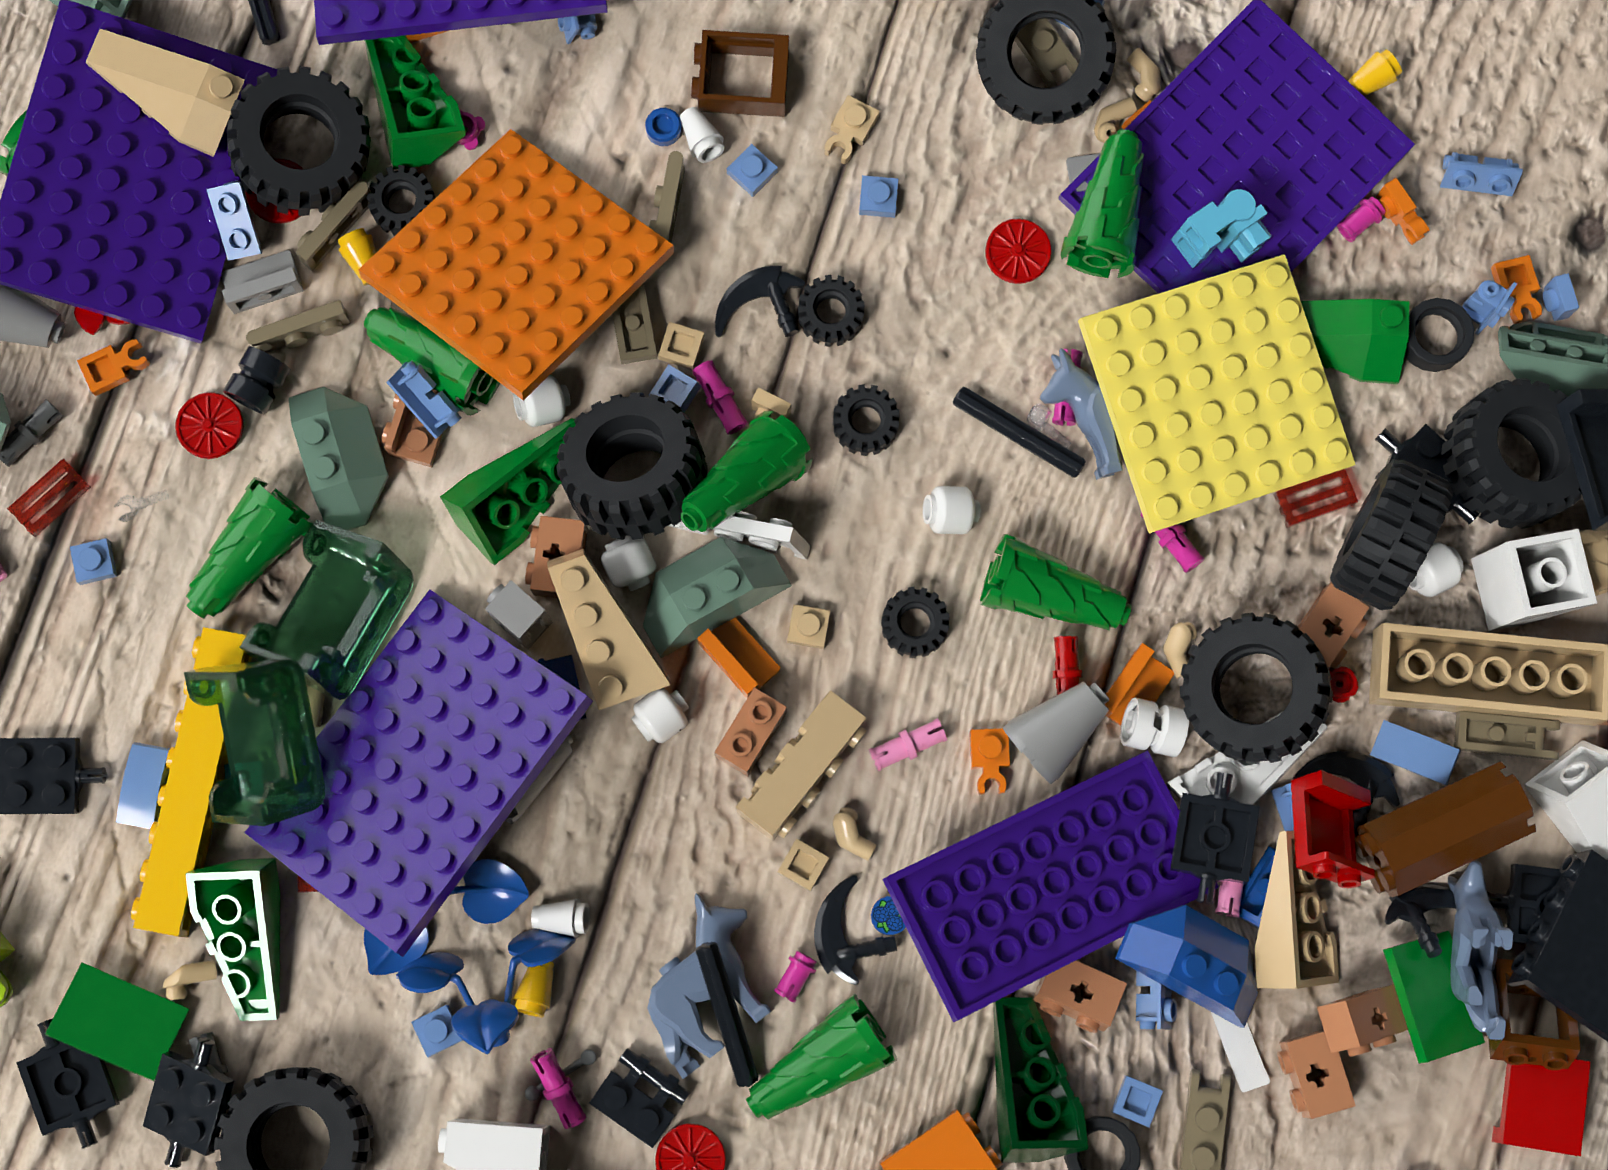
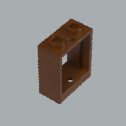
[691,30,789,117]
[1488,958,1581,1070]

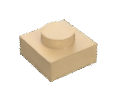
[658,322,705,370]
[751,388,791,419]
[787,604,830,649]
[777,839,829,892]

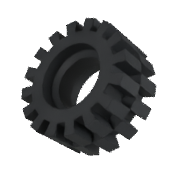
[367,165,436,236]
[798,275,865,347]
[833,384,900,456]
[881,587,950,658]

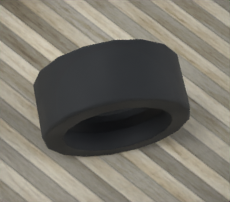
[1405,298,1475,372]
[1064,1116,1141,1170]

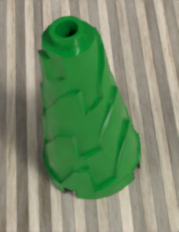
[1061,130,1144,278]
[364,306,500,416]
[681,411,813,532]
[186,477,315,619]
[980,534,1132,630]
[746,994,897,1119]

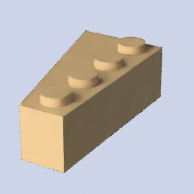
[547,549,671,710]

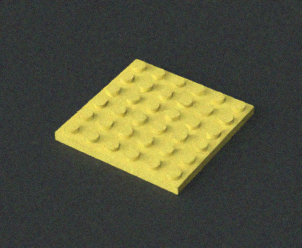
[1078,254,1356,533]

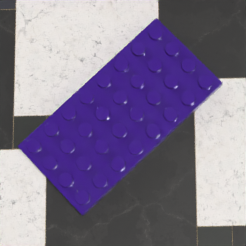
[882,750,1219,1022]

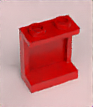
[1291,770,1375,888]
[1492,1055,1591,1157]

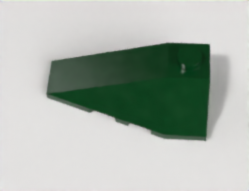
[993,997,1089,1163]

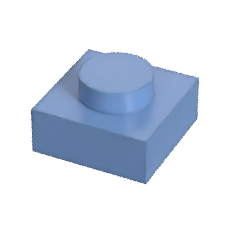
[726,144,778,197]
[859,175,898,218]
[1543,273,1579,322]
[649,364,702,413]
[70,538,118,585]
[411,1005,463,1057]
[1111,1075,1163,1127]

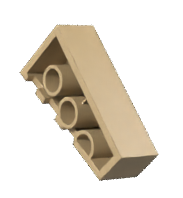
[736,690,867,841]

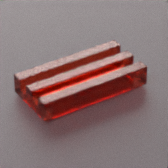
[7,458,91,537]
[1273,469,1358,528]

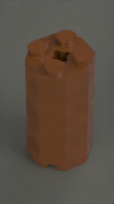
[1354,761,1536,897]

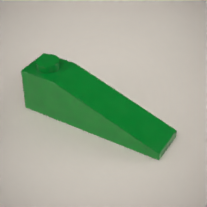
[364,36,465,170]
[1301,299,1410,384]
[440,418,576,565]
[185,858,280,1021]

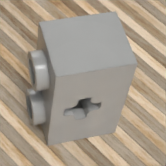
[485,580,553,650]

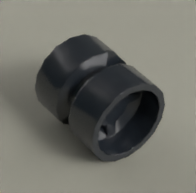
[223,346,291,415]

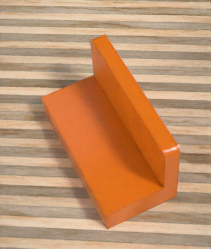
[697,617,780,698]
[1105,643,1174,726]

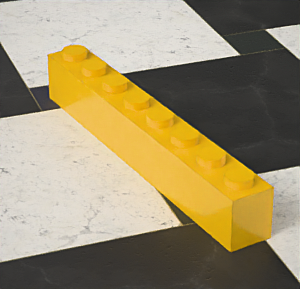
[131,627,256,938]

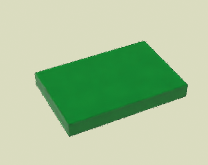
[1383,930,1485,1064]
[45,962,190,1082]

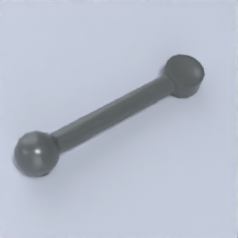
[525,1050,596,1101]

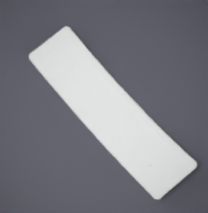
[1211,1012,1270,1092]

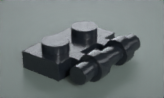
[589,1048,691,1148]

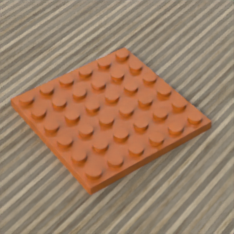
[358,129,674,401]

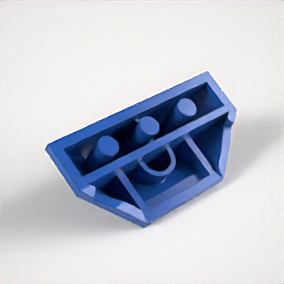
[1115,905,1258,1028]

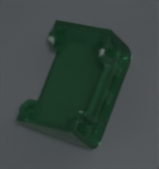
[239,520,414,700]
[184,659,325,826]

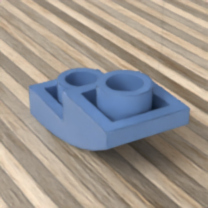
[1370,720,1461,786]
[116,742,170,829]

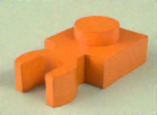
[1376,178,1430,245]
[1491,255,1542,324]
[77,339,150,396]
[969,728,1010,795]

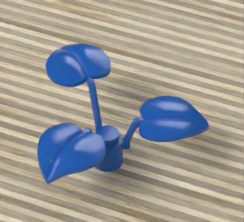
[364,859,529,975]
[396,929,576,1055]

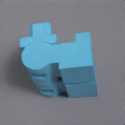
[1171,189,1272,269]

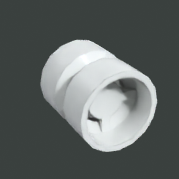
[1120,697,1189,757]

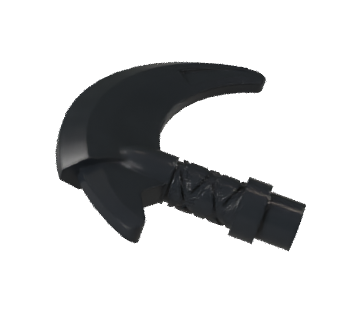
[715,266,805,338]
[1293,751,1400,836]
[814,875,898,985]
[1384,884,1456,958]

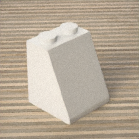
[1471,529,1597,631]
[1524,740,1608,860]
[438,1118,551,1170]

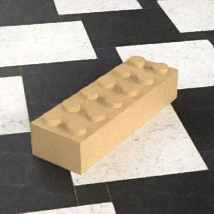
[1369,623,1608,726]

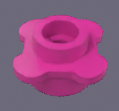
[457,110,485,150]

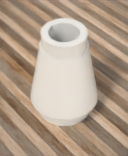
[680,107,724,163]
[531,899,590,937]

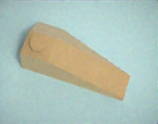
[86,29,245,157]
[1254,831,1339,989]

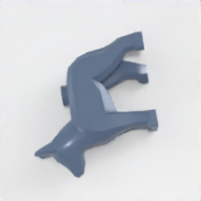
[1040,348,1123,480]
[1448,861,1513,1040]
[647,893,772,1079]

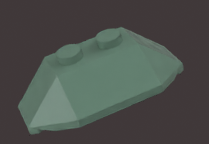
[1498,321,1608,398]
[289,387,389,536]
[643,537,792,658]

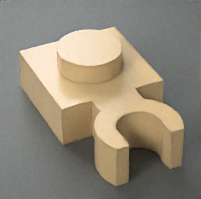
[825,95,880,164]

